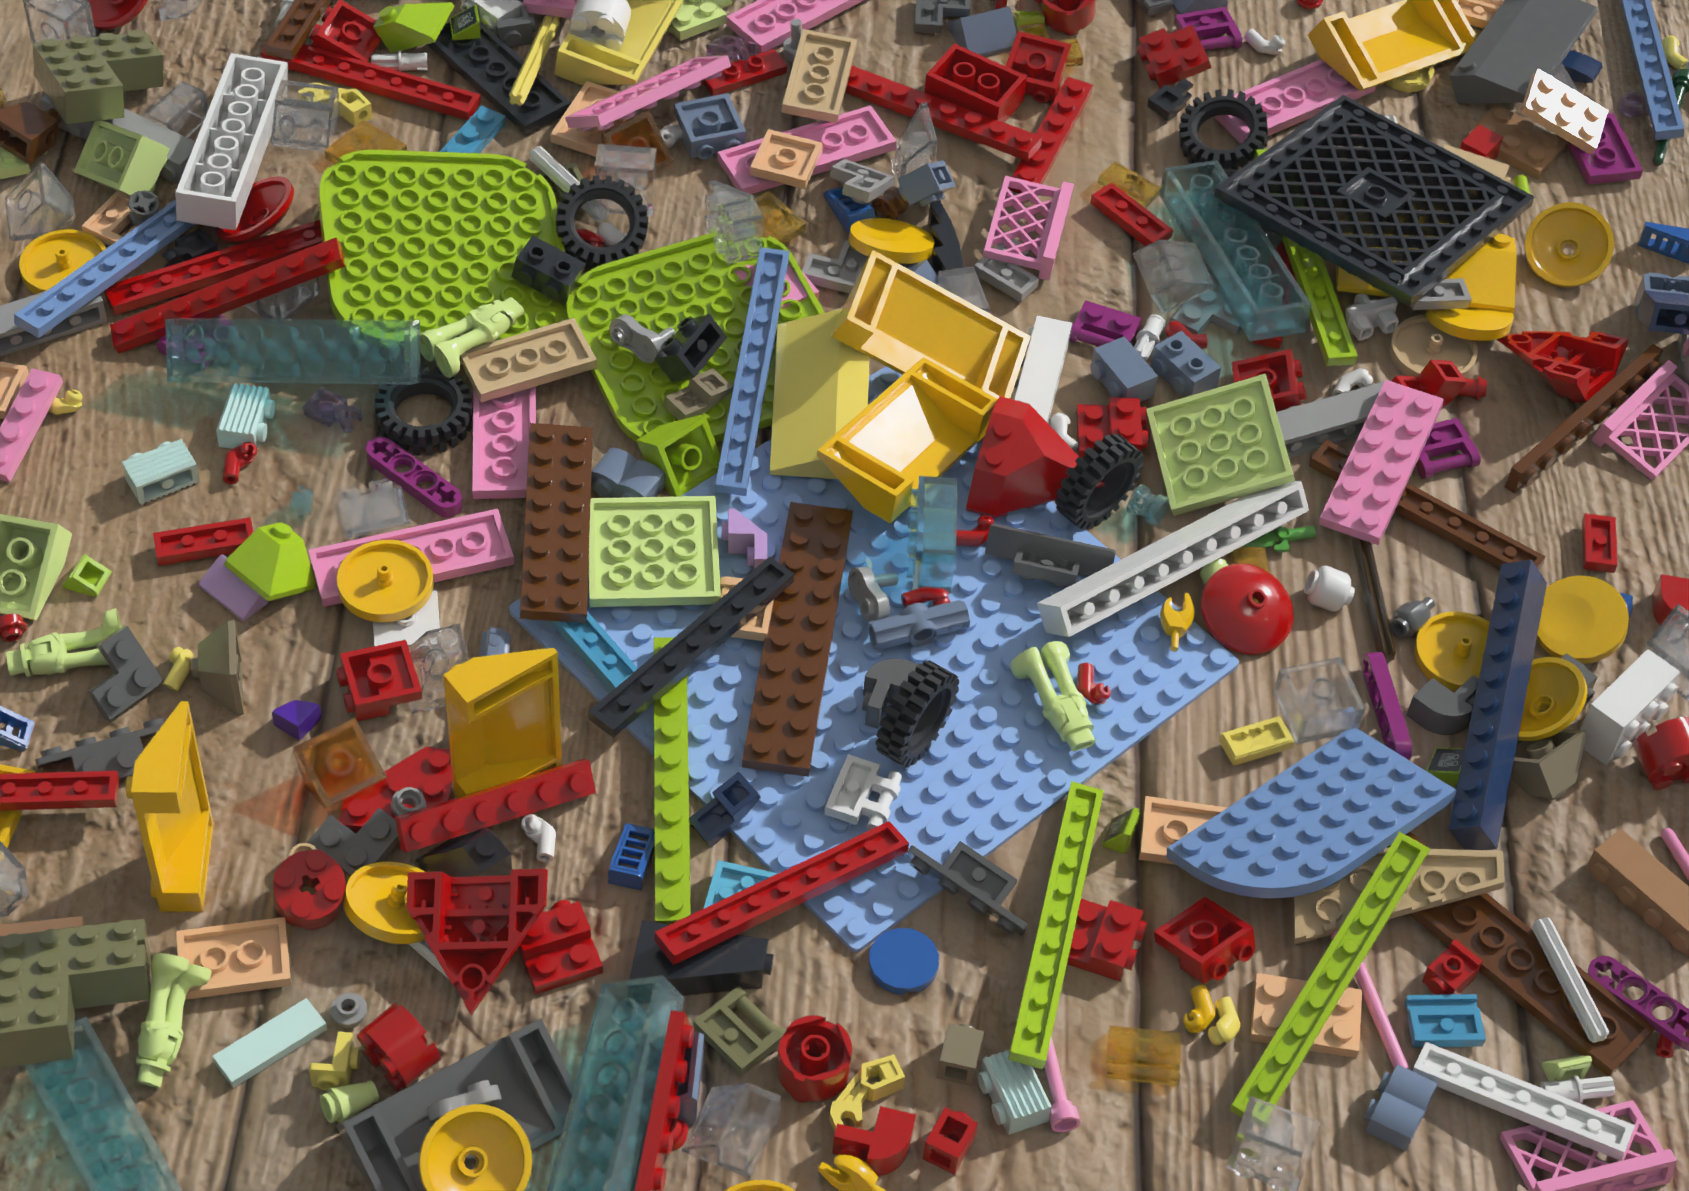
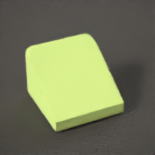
[1542,1055,1593,1081]

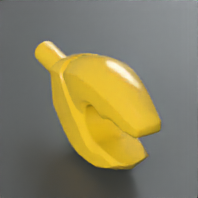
[1160,593,1194,652]
[817,1155,886,1191]

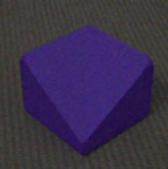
[272,700,322,741]

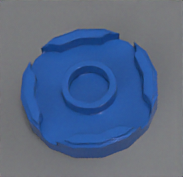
[869,928,939,995]

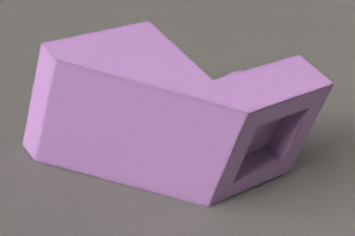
[721,509,768,570]

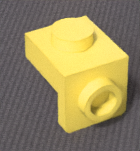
[309,1032,361,1091]

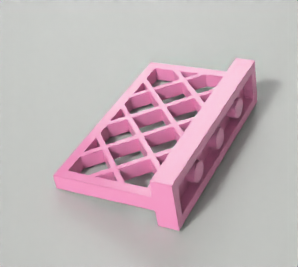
[982,176,1074,281]
[1591,360,1689,481]
[1500,1100,1677,1191]

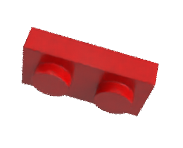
[1582,513,1618,573]

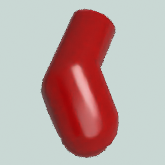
[223,442,257,484]

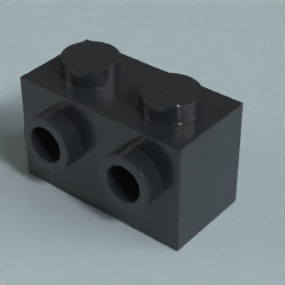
[511,235,586,305]
[654,314,727,382]

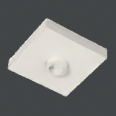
[373,591,442,652]

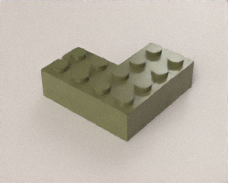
[32,30,164,124]
[0,919,150,1068]

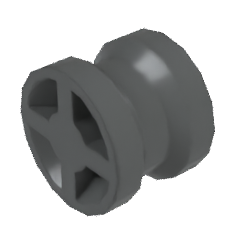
[128,190,159,226]

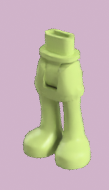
[416,297,524,378]
[6,609,121,677]
[1010,641,1096,751]
[136,953,212,1088]

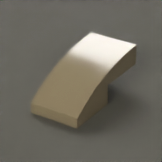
[663,368,733,420]

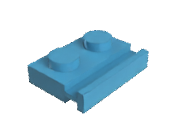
[1404,994,1486,1047]

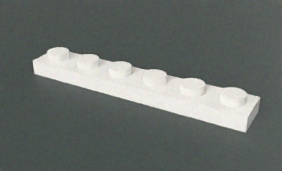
[1413,1042,1635,1161]

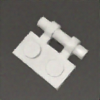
[824,754,902,830]

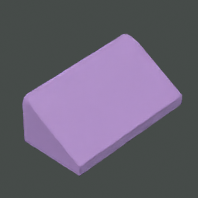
[199,554,268,622]

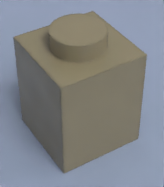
[937,1023,984,1086]

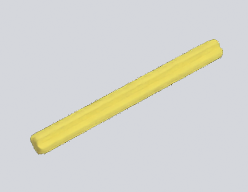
[509,15,560,106]

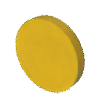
[849,218,934,264]
[19,229,106,294]
[1426,307,1514,341]
[337,540,434,622]
[1537,576,1629,664]
[1414,611,1490,692]
[343,862,425,944]

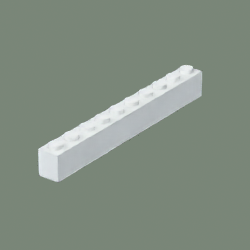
[1037,481,1309,637]

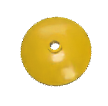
[1525,202,1614,287]
[1518,657,1587,741]
[419,1104,532,1191]

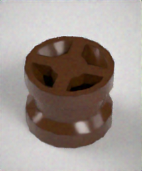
[872,186,909,220]

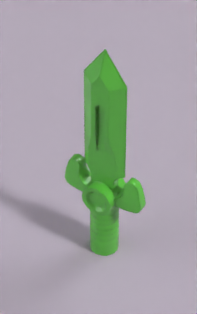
[1230,525,1316,553]

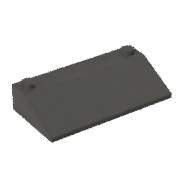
[1449,0,1597,104]
[336,1019,591,1191]

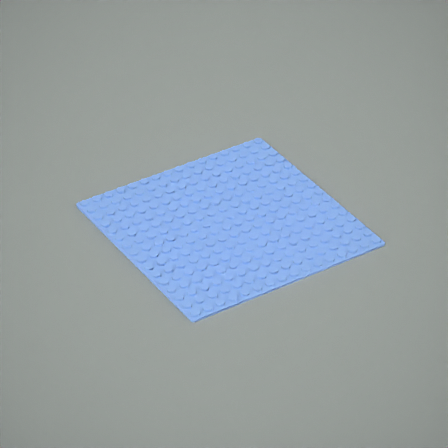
[509,366,1239,953]

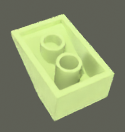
[74,120,170,196]
[0,514,72,621]

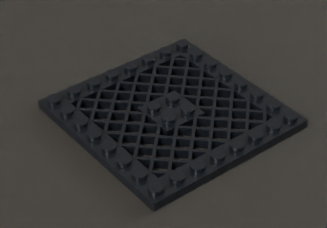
[1214,95,1535,306]

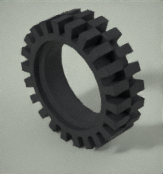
[1179,89,1268,174]
[556,175,649,270]
[374,365,473,456]
[1055,434,1145,530]
[876,660,959,768]

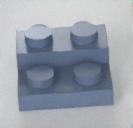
[674,93,746,160]

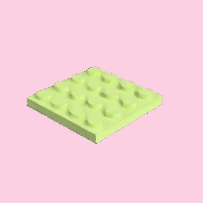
[1146,374,1295,516]
[589,496,721,607]

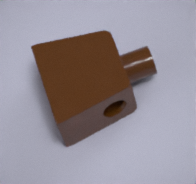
[0,102,60,164]

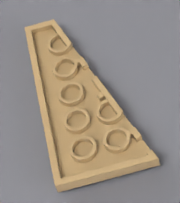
[1293,848,1505,945]

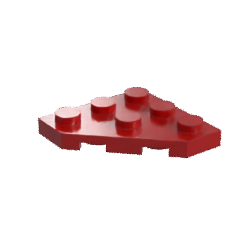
[339,747,453,834]

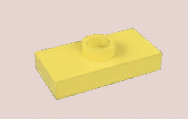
[1219,716,1295,766]

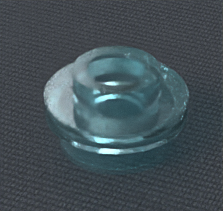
[290,486,313,518]

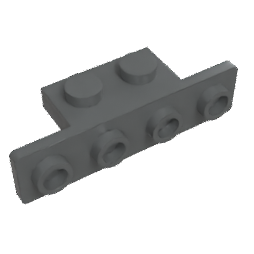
[985,523,1116,587]
[35,718,164,779]
[908,841,1028,936]

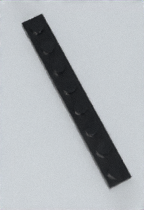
[588,557,794,738]

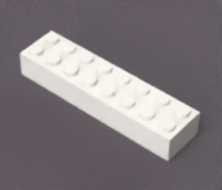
[175,53,288,230]

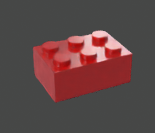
[924,43,1027,123]

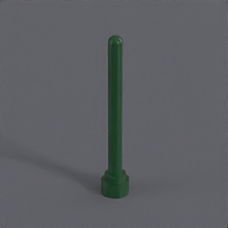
[1652,69,1689,166]

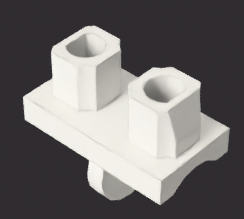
[1345,293,1399,341]

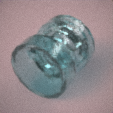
[1126,484,1170,526]

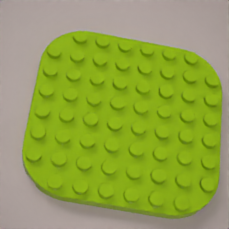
[318,150,567,349]
[567,228,825,443]

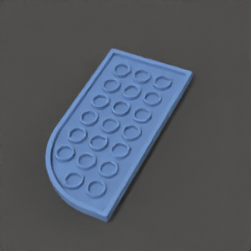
[1167,726,1456,898]

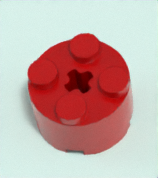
[1041,0,1096,36]
[1633,717,1689,790]
[273,849,346,930]
[356,1003,441,1092]
[777,1015,852,1103]

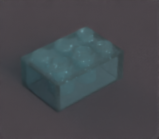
[906,476,957,594]

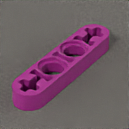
[366,437,463,518]
[1362,652,1412,760]
[1588,956,1689,1051]

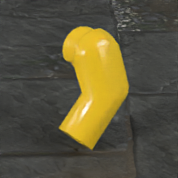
[1183,985,1216,1033]

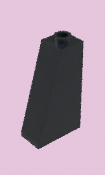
[629,920,774,1001]

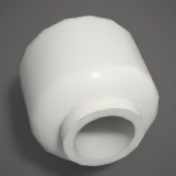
[1304,566,1355,612]

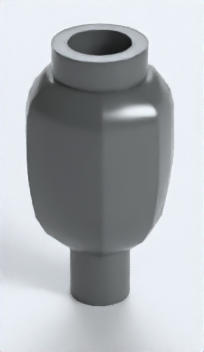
[1390,597,1435,637]

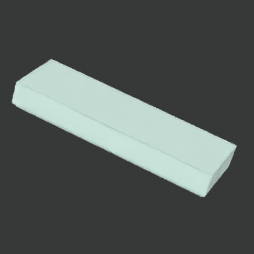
[212,998,327,1088]

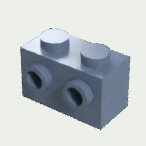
[898,160,956,207]
[1150,331,1221,398]
[1090,337,1158,402]

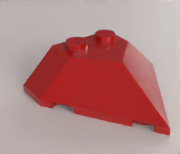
[1496,331,1629,403]
[966,396,1104,518]
[406,868,548,1015]

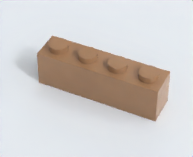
[1586,829,1689,958]

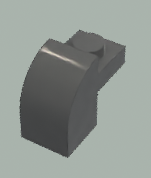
[862,659,919,729]
[1406,675,1479,735]

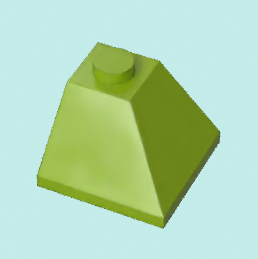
[373,2,454,53]
[636,415,721,497]
[224,522,316,601]

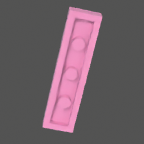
[0,368,63,483]

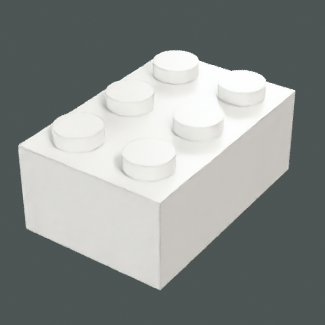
[1580,649,1680,766]

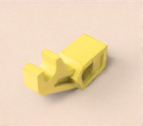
[299,83,372,127]
[829,1054,905,1132]

